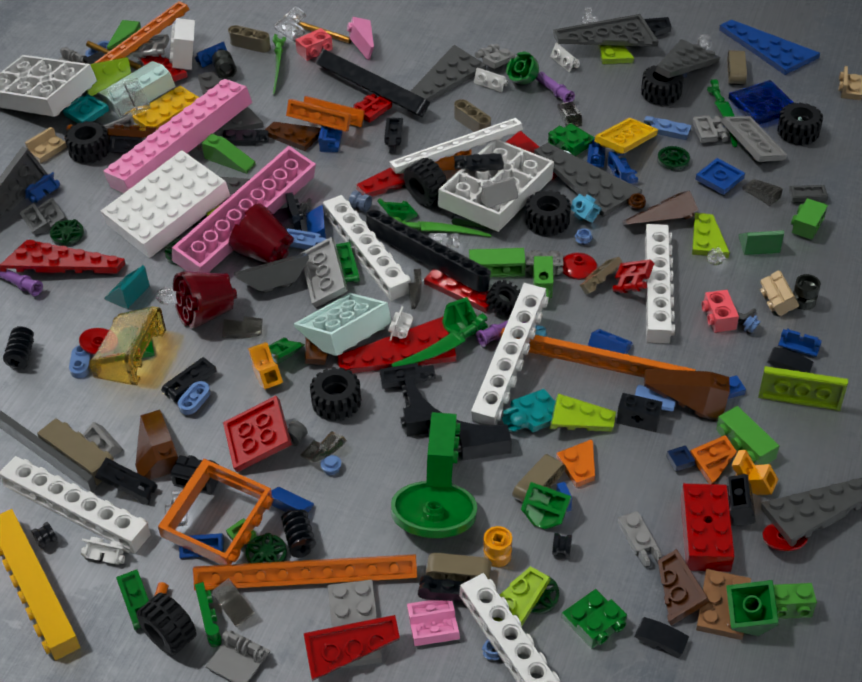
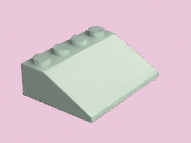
[98,61,176,119]
[294,293,391,356]

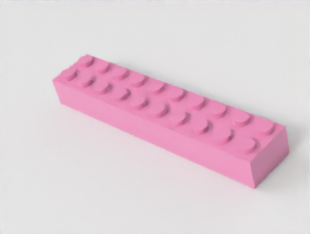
[103,79,252,193]
[172,146,316,273]

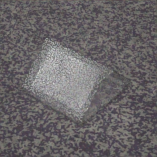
[107,78,151,119]

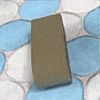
[228,25,271,53]
[727,50,747,85]
[454,99,491,132]
[512,454,566,502]
[425,553,492,582]

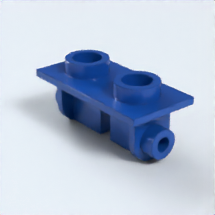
[195,41,227,68]
[587,138,606,168]
[25,172,61,203]
[778,328,822,357]

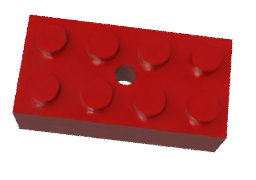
[680,483,734,572]

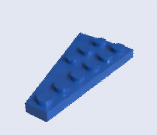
[719,20,820,75]

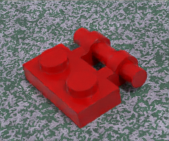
[352,93,392,123]
[613,259,654,294]

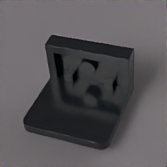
[273,192,303,231]

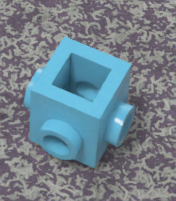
[571,194,602,223]

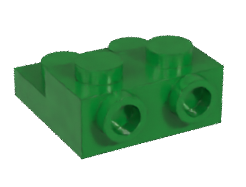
[548,123,595,156]
[561,589,627,649]

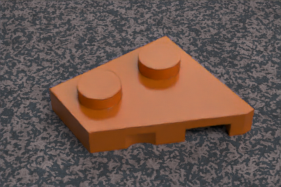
[690,435,737,484]
[556,439,595,488]

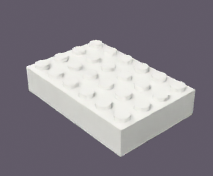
[0,55,97,117]
[438,140,554,232]
[101,150,231,258]

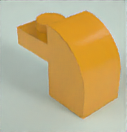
[248,342,283,389]
[732,450,779,495]

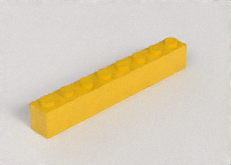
[0,509,81,661]

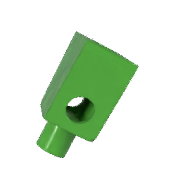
[533,256,554,302]

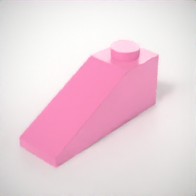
[347,17,374,60]

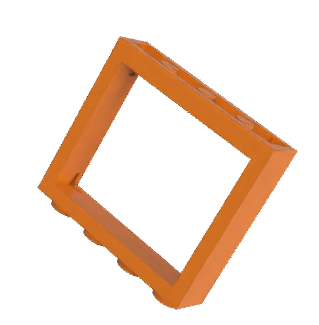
[158,459,273,565]

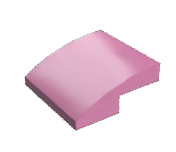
[407,600,460,647]

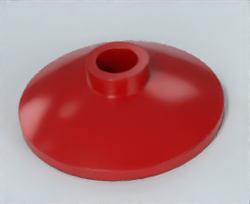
[562,253,597,280]
[79,328,118,355]
[763,523,808,551]

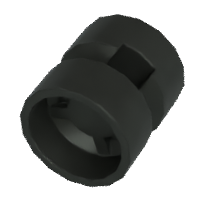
[212,50,237,79]
[793,274,821,310]

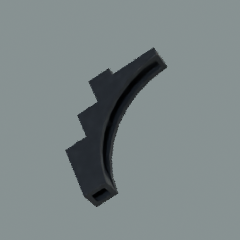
[400,376,512,461]

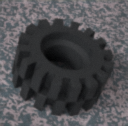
[486,280,521,317]

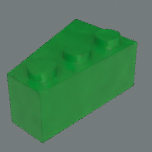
[426,412,460,488]

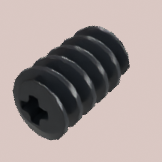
[3,326,34,370]
[281,509,316,558]

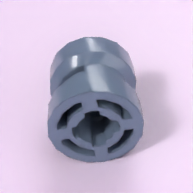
[349,190,372,212]

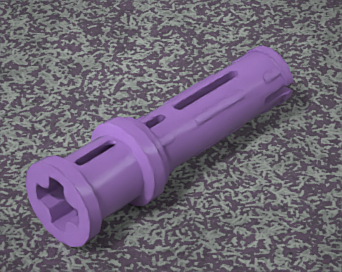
[536,71,575,105]
[0,269,43,296]
[476,320,527,347]

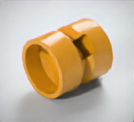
[483,526,512,568]

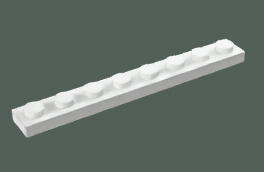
[389,118,523,174]

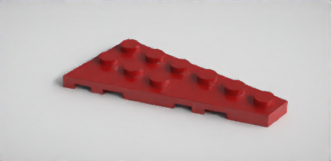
[0,240,125,274]
[338,317,456,373]

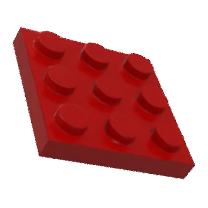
[223,396,292,472]

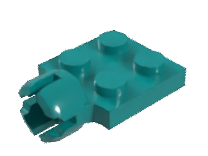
[63,94,110,123]
[502,389,555,433]

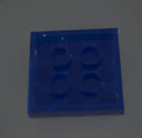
[728,80,794,125]

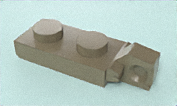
[580,257,622,294]

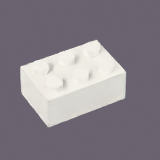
[170,18,195,70]

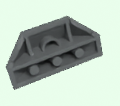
[234,253,309,293]

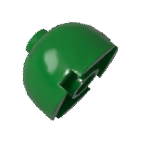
[506,51,539,85]

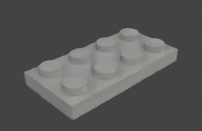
[722,116,787,162]
[300,237,348,308]
[328,580,382,668]

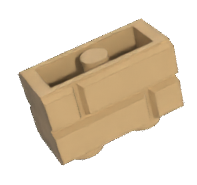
[760,270,799,316]

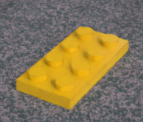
[132,86,200,127]
[594,118,658,154]

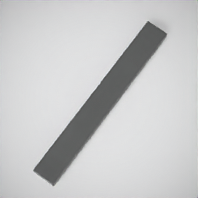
[0,410,97,493]

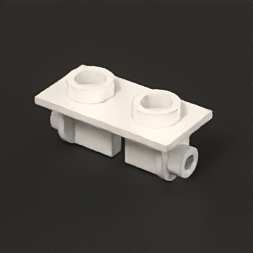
[550,43,580,72]
[474,67,508,92]
[388,306,413,340]
[81,537,130,565]

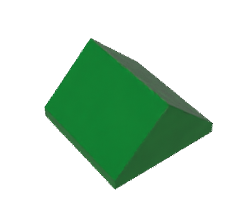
[738,230,784,255]
[726,580,779,637]

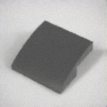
[20,197,68,235]

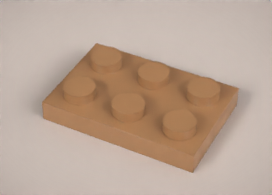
[696,569,751,640]

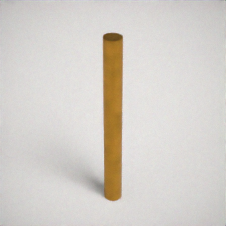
[297,21,352,44]
[86,40,143,70]

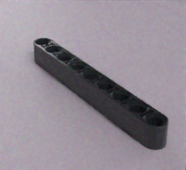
[315,49,430,118]
[366,210,491,292]

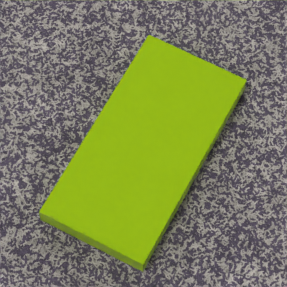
[758,366,848,411]

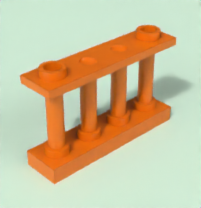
[286,96,365,131]

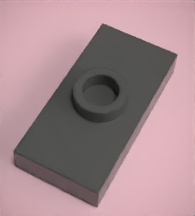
[788,185,828,202]

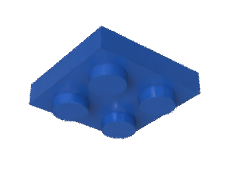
[695,158,745,195]

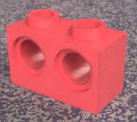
[295,28,333,61]
[701,290,739,333]

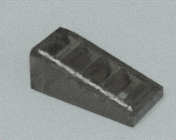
[557,102,582,127]
[742,179,783,206]

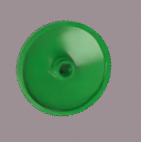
[391,481,477,538]

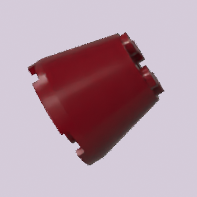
[229,203,294,263]
[173,271,237,329]

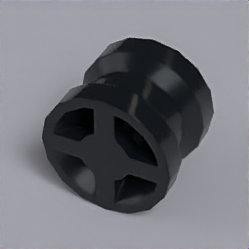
[31,522,57,549]
[552,533,572,557]

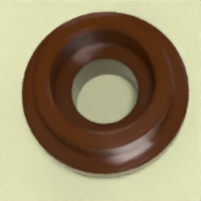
[628,193,646,209]

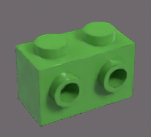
[791,198,828,240]
[774,583,817,619]

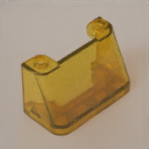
[89,306,166,386]

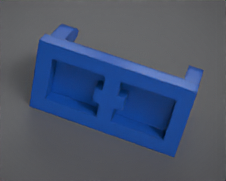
[318,125,343,152]
[608,151,638,184]

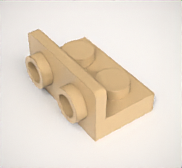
[838,66,862,100]
[25,127,67,164]

